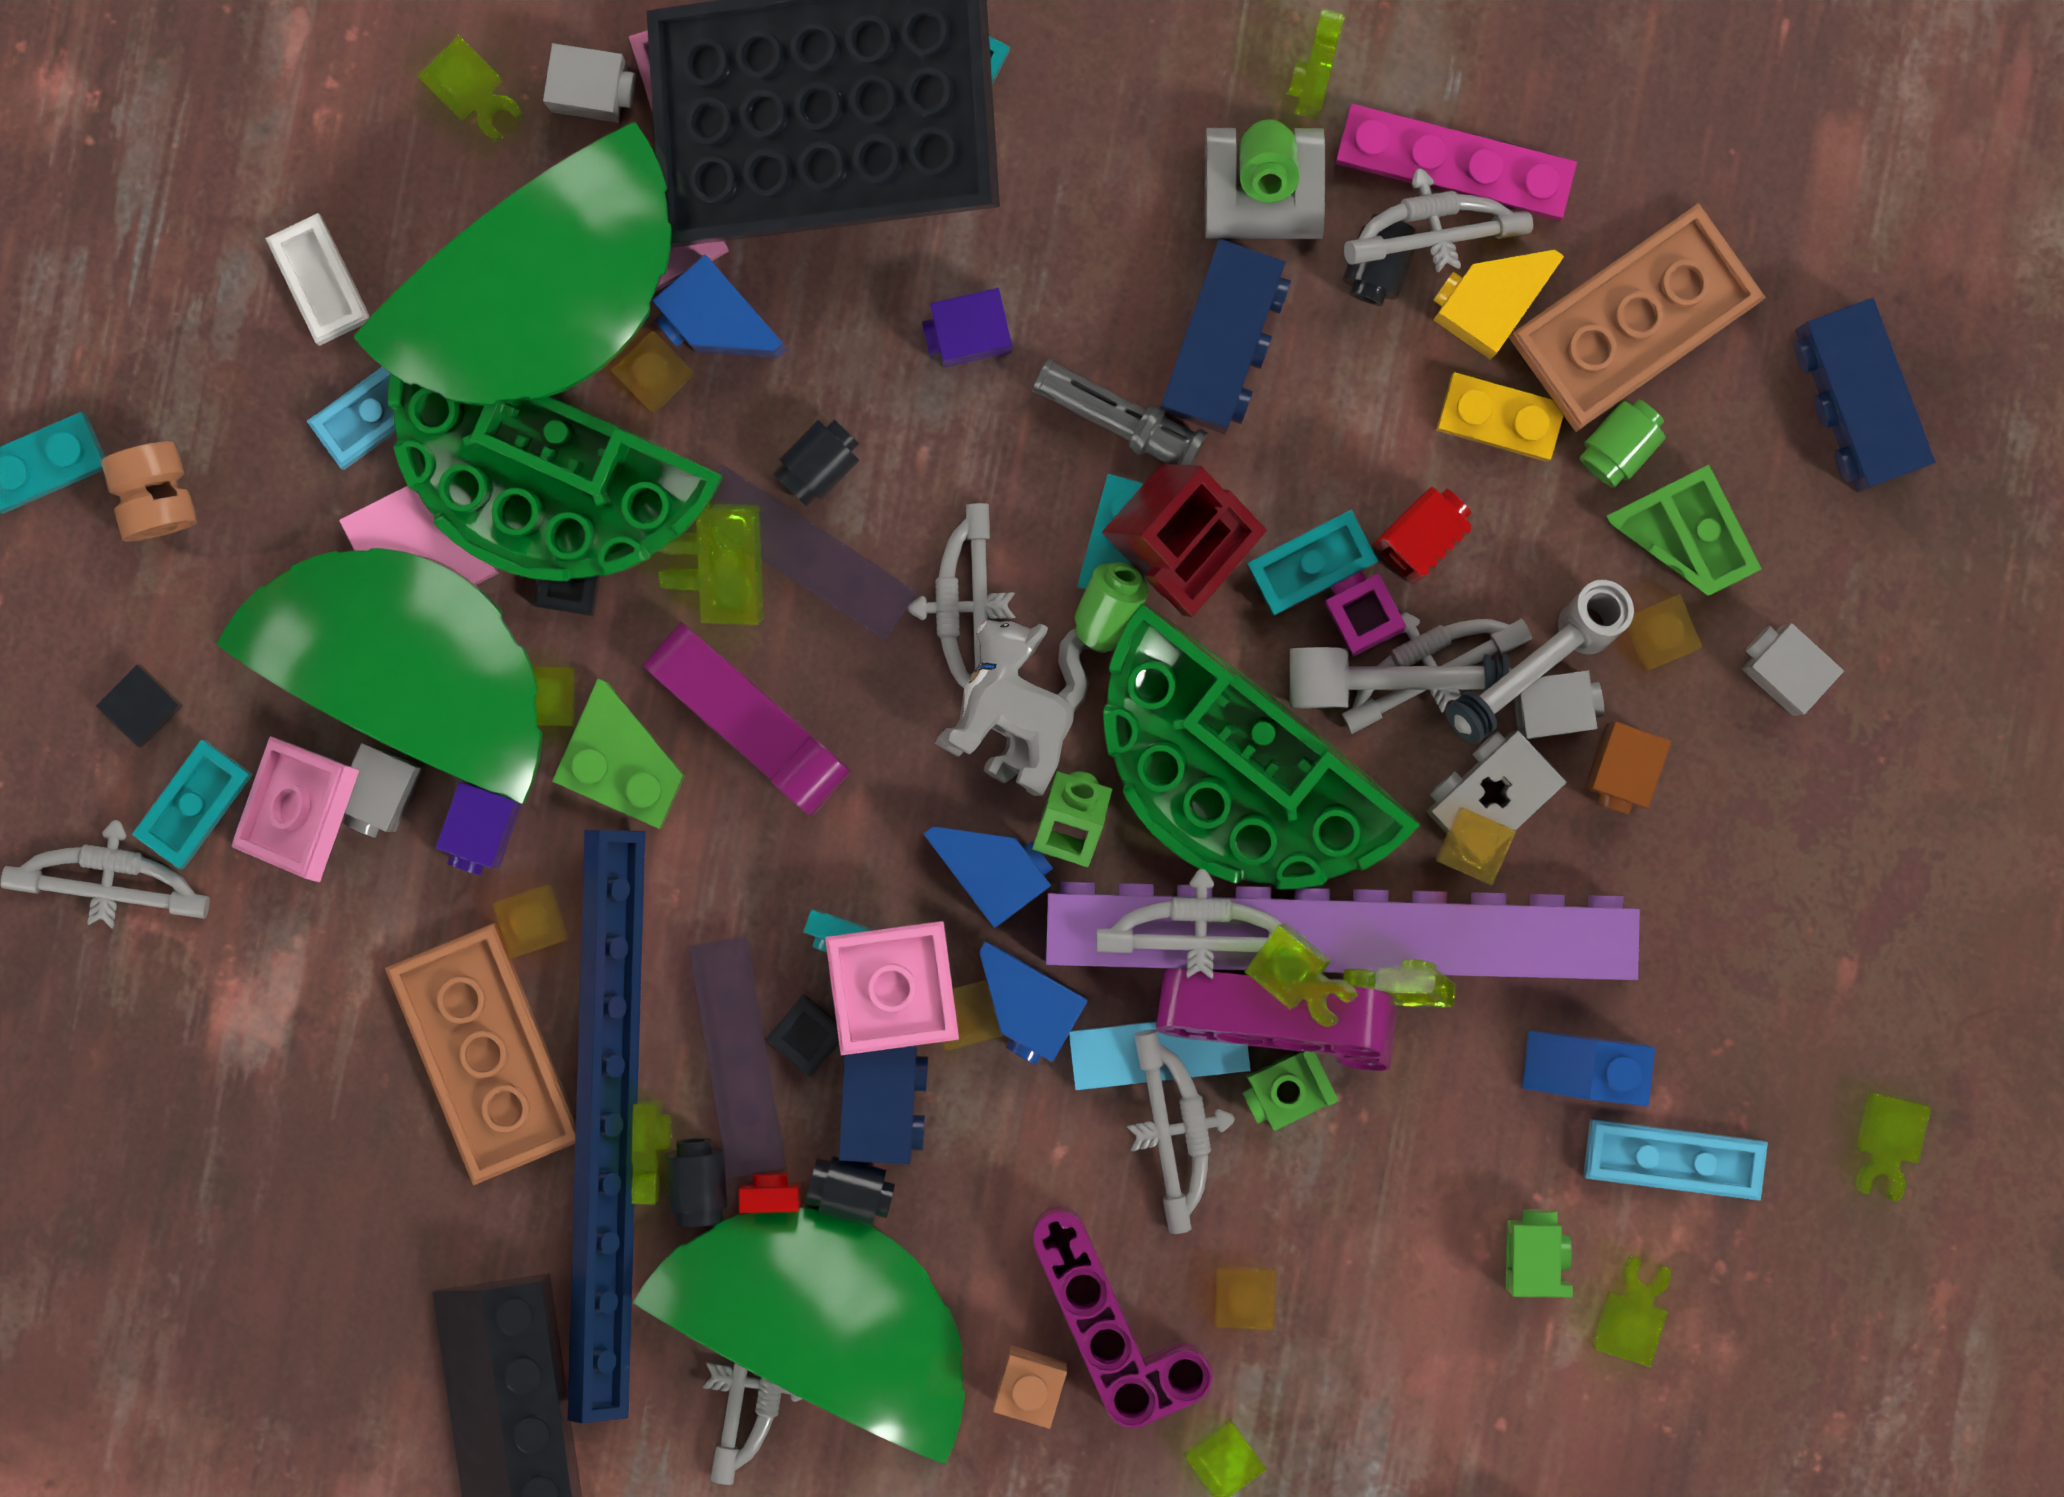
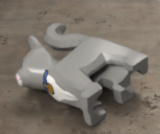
[935,620,1107,796]

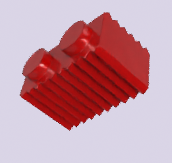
[1372,486,1472,582]

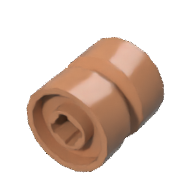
[100,441,198,542]

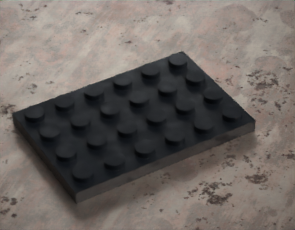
[646,0,1000,248]

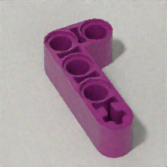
[643,621,852,816]
[1156,968,1398,1071]
[1033,1206,1213,1429]

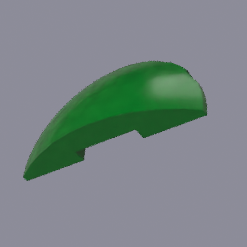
[353,122,672,406]
[388,373,724,581]
[216,548,543,804]
[1104,603,1420,889]
[633,1207,965,1465]

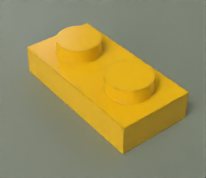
[1436,372,1563,462]

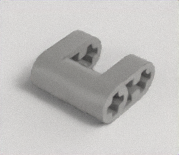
[1204,128,1325,239]

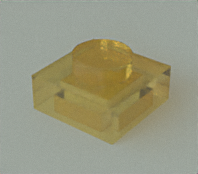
[611,330,695,415]
[1627,594,1703,671]
[1436,807,1516,885]
[492,884,569,959]
[943,979,1002,1052]
[1214,1266,1276,1330]

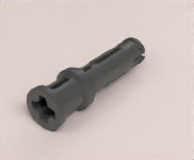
[1032,358,1208,465]

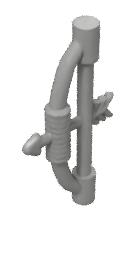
[1344,168,1533,272]
[907,503,1016,688]
[1341,612,1532,734]
[1,820,210,929]
[1096,869,1305,979]
[1127,1029,1235,1234]
[702,1362,802,1485]

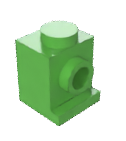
[1032,771,1112,867]
[1242,1051,1339,1131]
[1506,1209,1573,1298]

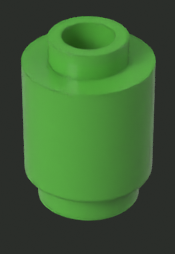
[1239,120,1300,203]
[1579,399,1666,488]
[1074,562,1149,651]

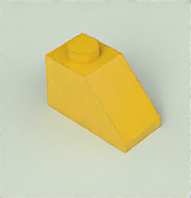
[1433,250,1564,360]

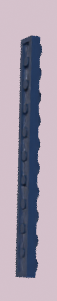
[567,830,645,1424]

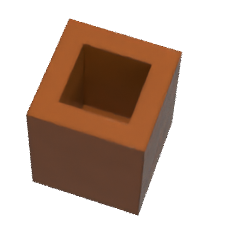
[1584,722,1672,815]

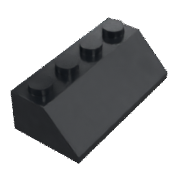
[433,1273,582,1497]

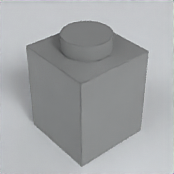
[543,43,636,123]
[1741,623,1844,716]
[1514,670,1604,739]
[343,743,425,838]

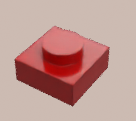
[739,1172,802,1213]

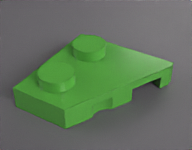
[1607,465,1762,596]
[552,679,685,829]

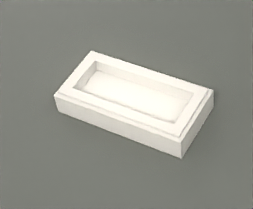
[265,213,370,346]

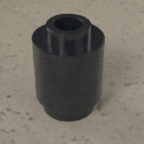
[1342,214,1416,306]
[773,419,860,507]
[665,1138,728,1227]
[805,1156,895,1227]

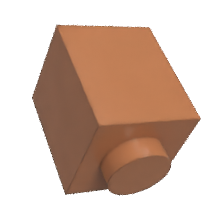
[993,1345,1067,1429]

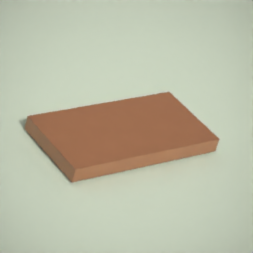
[1509,203,1766,432]
[385,923,576,1185]

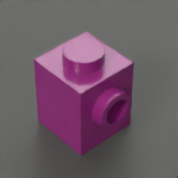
[1326,572,1406,658]

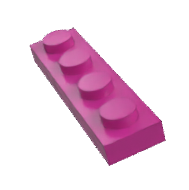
[1335,103,1577,222]

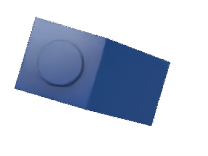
[652,254,786,358]
[924,827,1053,928]
[979,940,1088,1065]
[1521,1030,1655,1107]

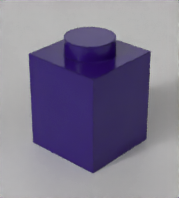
[922,288,1012,368]
[435,782,522,875]

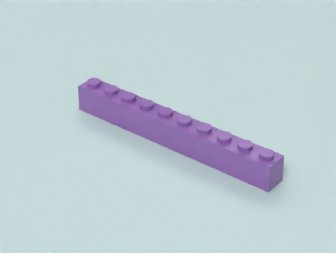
[1046,882,1640,980]

